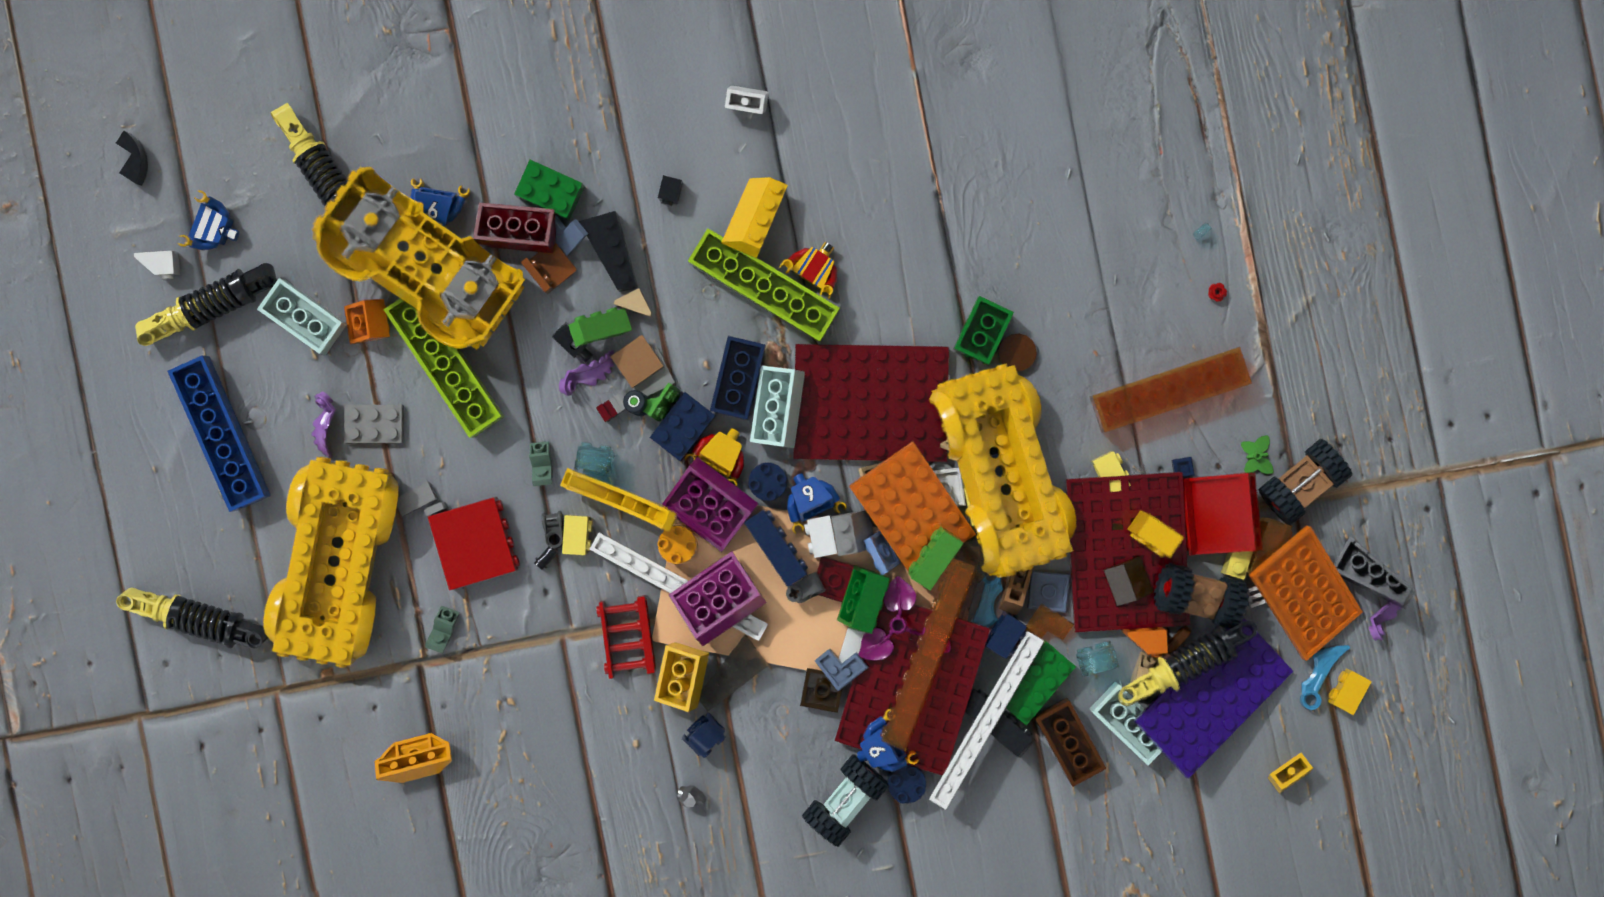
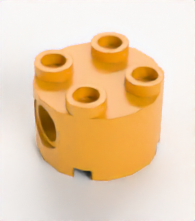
[657,525,697,564]

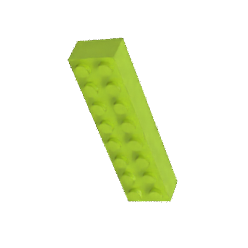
[688,228,840,342]
[383,298,505,438]

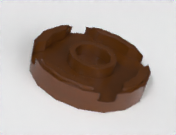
[998,333,1037,371]

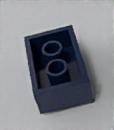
[649,392,716,461]

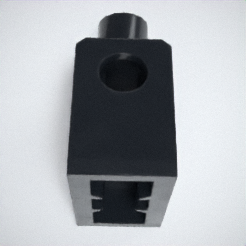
[552,322,593,363]

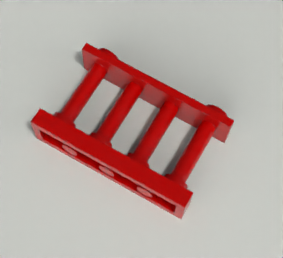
[596,595,656,679]

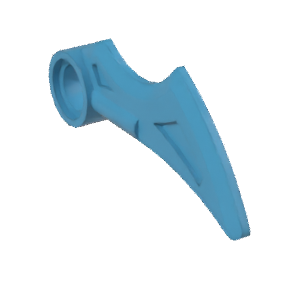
[971,570,1003,627]
[1300,645,1350,710]

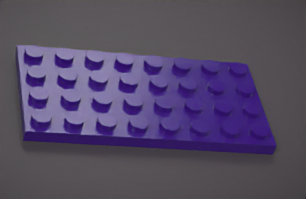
[1134,617,1293,778]

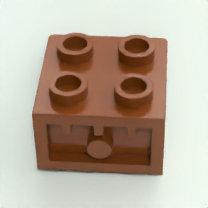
[521,243,577,294]

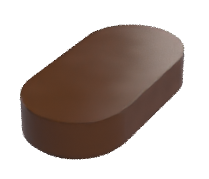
[1162,626,1192,656]

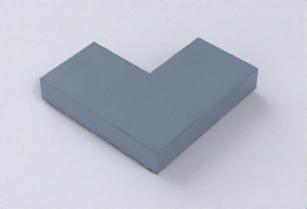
[555,215,588,256]
[815,648,868,691]

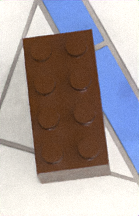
[1034,698,1107,787]

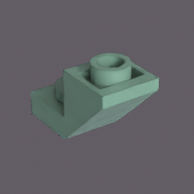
[529,441,553,487]
[425,606,459,654]

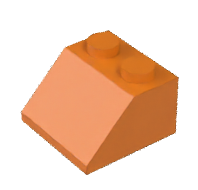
[344,299,390,344]
[1121,627,1168,657]

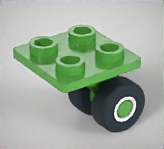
[623,383,681,422]

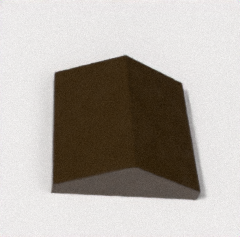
[1103,556,1153,606]
[800,668,842,713]

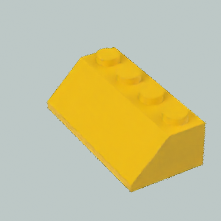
[721,177,788,258]

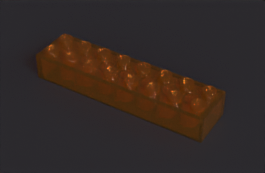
[1089,347,1252,433]

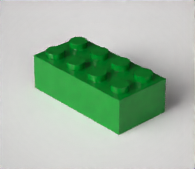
[1006,640,1076,725]

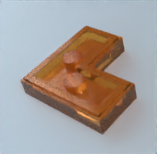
[1025,603,1074,640]

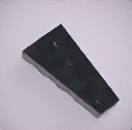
[578,211,638,292]
[1334,536,1414,609]
[965,688,1035,758]

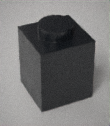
[657,175,683,207]

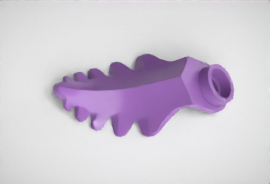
[559,350,615,396]
[311,391,336,458]
[1369,601,1402,641]

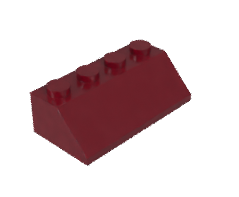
[473,202,556,253]

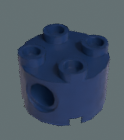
[749,463,787,501]
[682,712,726,758]
[887,764,926,804]

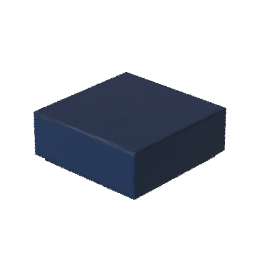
[1171,457,1195,477]

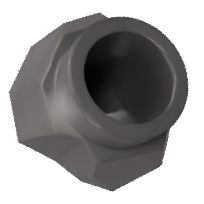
[677,785,706,808]

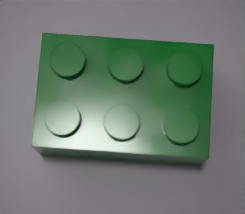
[514,159,585,221]
[953,296,1014,366]
[837,565,890,634]

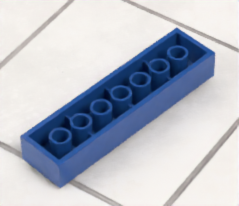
[167,355,271,512]

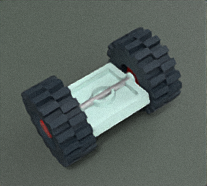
[802,754,889,847]

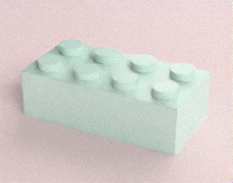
[257,278,347,355]
[750,366,805,448]
[1089,682,1161,766]

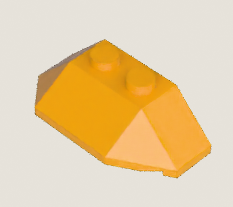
[374,733,452,783]

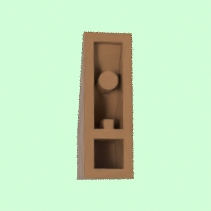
[999,568,1033,615]

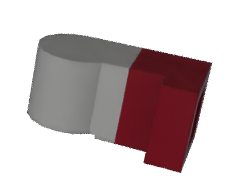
[596,390,628,422]

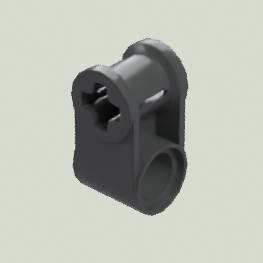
[542,511,564,548]
[786,572,825,603]

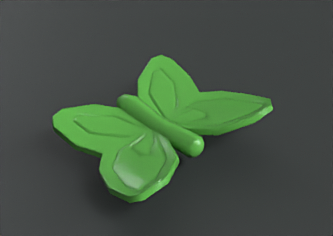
[1241,435,1273,474]

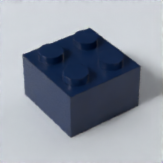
[985,611,1027,659]

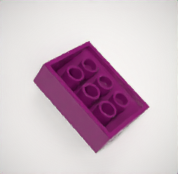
[662,457,759,552]
[669,551,767,646]

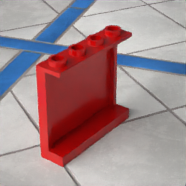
[1183,472,1263,556]
[428,497,520,590]

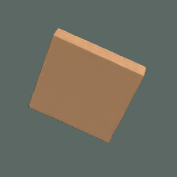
[610,335,664,388]

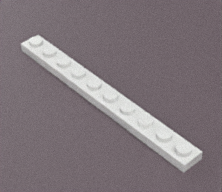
[590,532,768,641]
[929,631,1045,809]

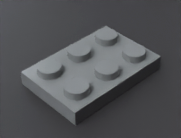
[344,405,403,443]

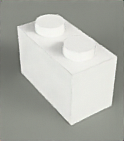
[725,85,769,114]
[804,515,837,558]

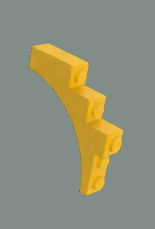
[560,468,676,531]

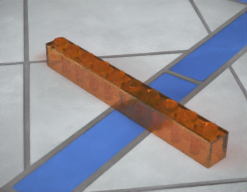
[881,558,977,751]

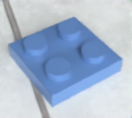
[864,531,901,575]

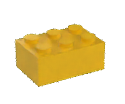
[1127,510,1184,557]
[654,642,710,712]

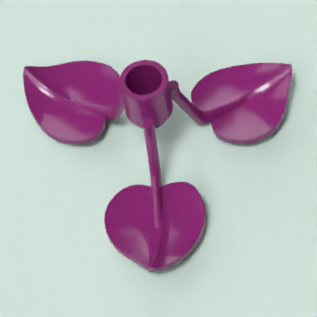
[859,576,951,660]

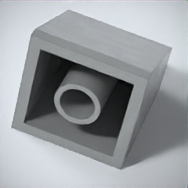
[831,510,873,556]

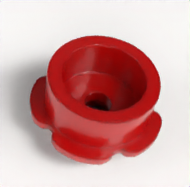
[1208,283,1227,302]

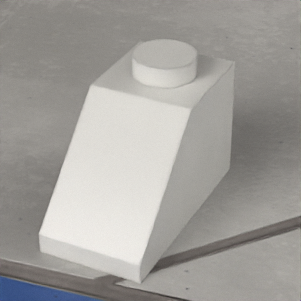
[134,250,180,279]

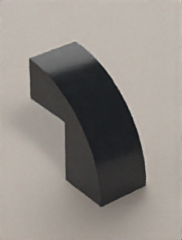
[116,131,148,186]

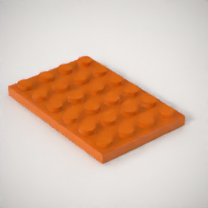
[849,441,976,572]
[1249,525,1363,661]

